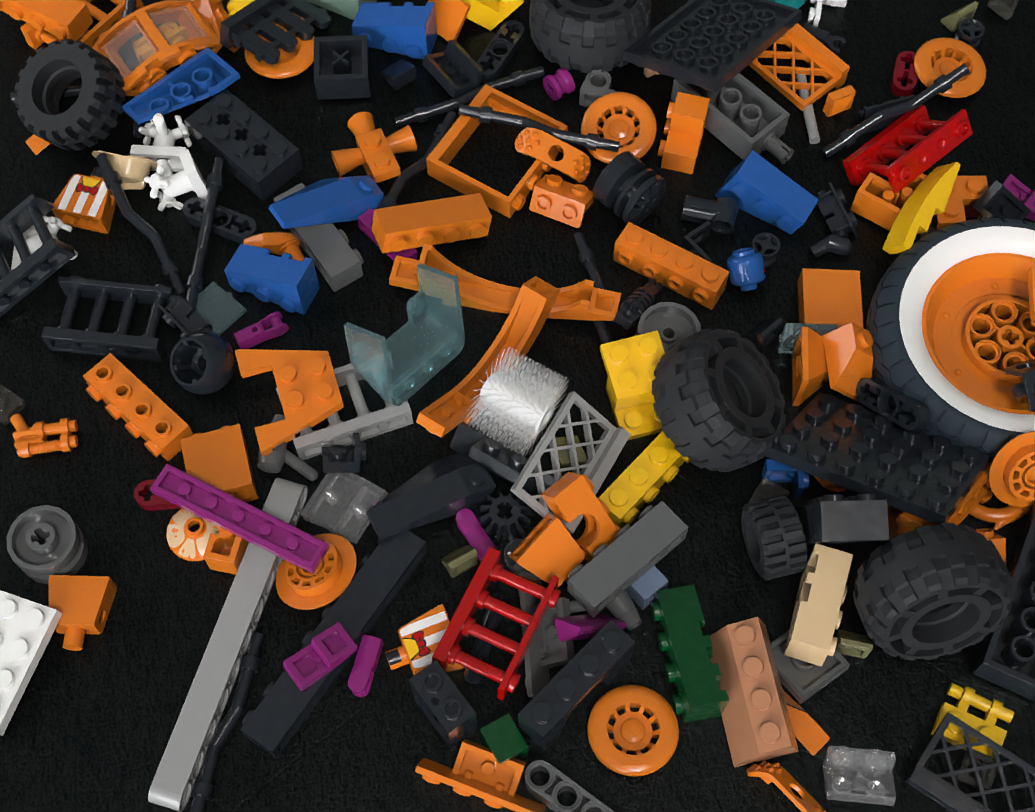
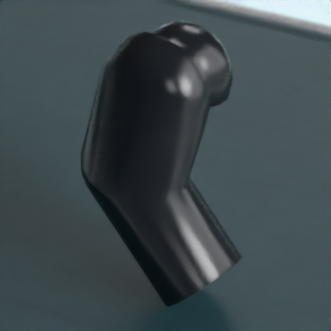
[809,234,853,258]

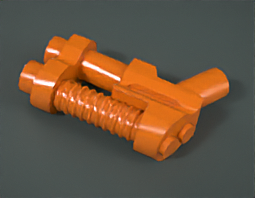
[10,414,78,458]

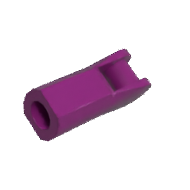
[233,312,289,349]
[456,509,497,563]
[348,635,384,697]

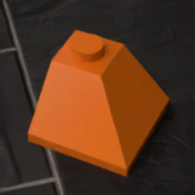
[822,322,873,402]
[792,327,829,406]

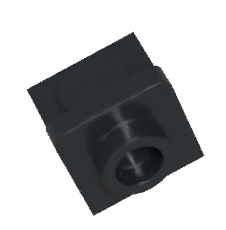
[321,433,366,473]

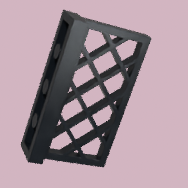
[904,712,1035,812]

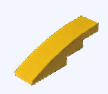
[882,162,960,255]

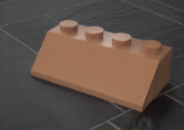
[710,617,799,767]

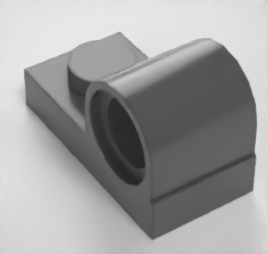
[579,69,631,118]

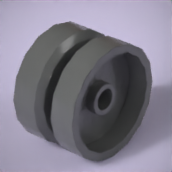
[634,302,701,353]
[6,505,88,584]

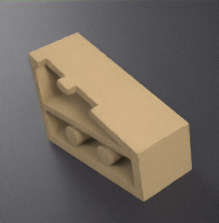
[784,543,853,667]

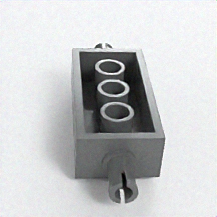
[671,73,794,164]

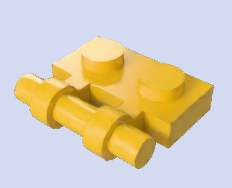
[931,683,1014,763]

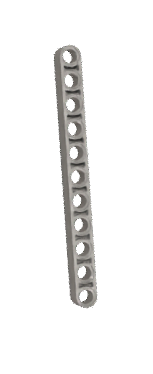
[148,478,308,812]

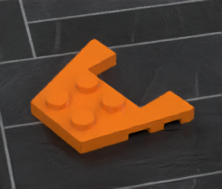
[235,349,344,457]

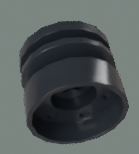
[593,151,667,225]

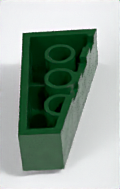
[651,584,729,723]

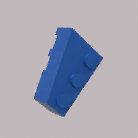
[352,2,437,59]
[715,150,819,234]
[224,244,320,315]

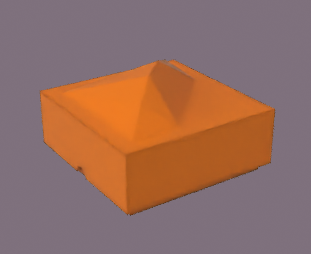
[823,85,856,117]

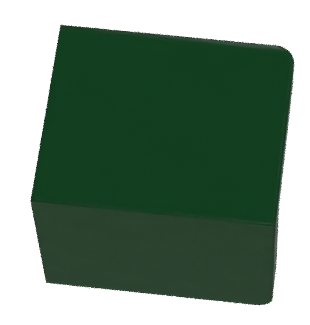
[480,713,528,764]

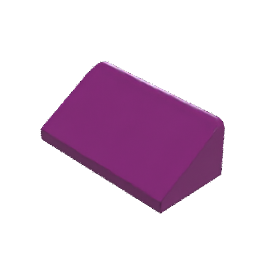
[554,613,626,642]

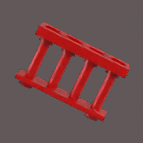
[842,105,973,193]
[432,547,561,701]

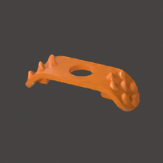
[515,127,591,183]
[746,760,827,812]

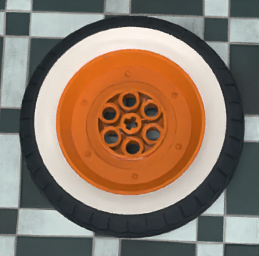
[866,218,1035,474]

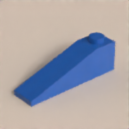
[122,47,241,124]
[269,175,384,229]

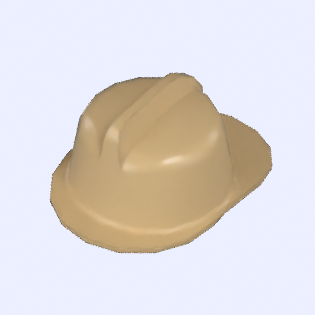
[92,151,158,190]

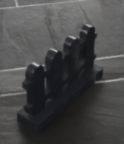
[220,0,331,64]

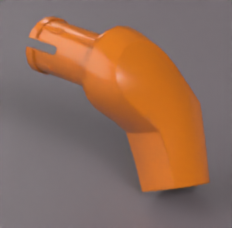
[243,232,305,262]

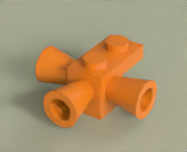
[331,112,417,183]

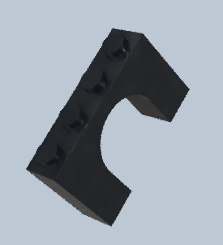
[518,620,635,755]

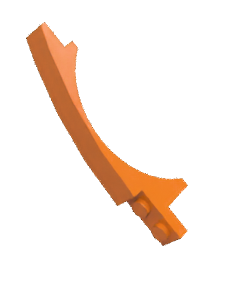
[389,244,621,321]

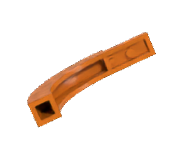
[416,276,560,438]

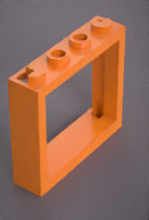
[426,84,568,218]

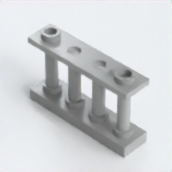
[276,351,413,460]

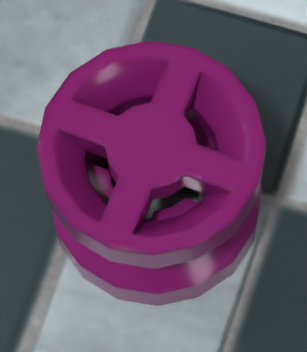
[543,68,575,101]

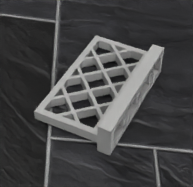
[510,392,631,533]

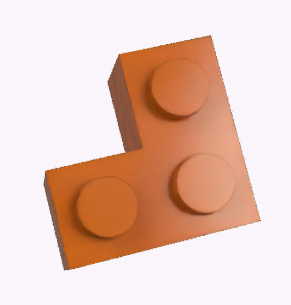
[658,92,710,175]
[850,172,927,231]
[930,176,989,231]

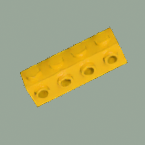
[598,431,690,528]

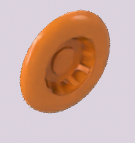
[244,23,314,79]
[914,37,986,98]
[581,92,657,164]
[989,431,1035,507]
[276,533,357,610]
[587,685,679,776]

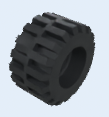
[741,495,807,581]

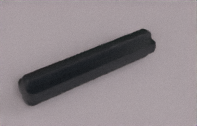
[463,592,507,684]

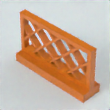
[749,23,850,111]

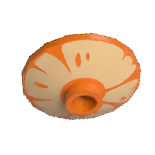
[166,508,219,561]

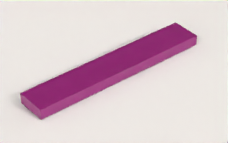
[150,464,330,574]

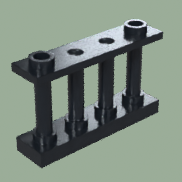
[0,194,76,317]
[41,276,174,362]

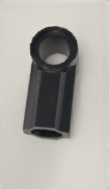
[681,195,739,234]

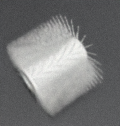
[466,347,568,456]

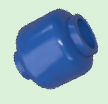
[727,247,766,291]

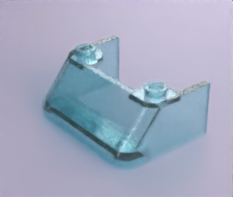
[344,263,465,406]

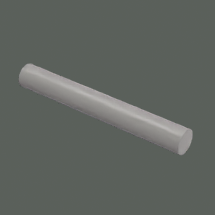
[796,74,820,144]

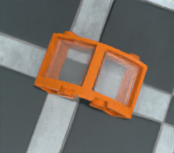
[92,0,223,96]

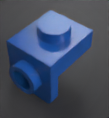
[762,458,809,498]

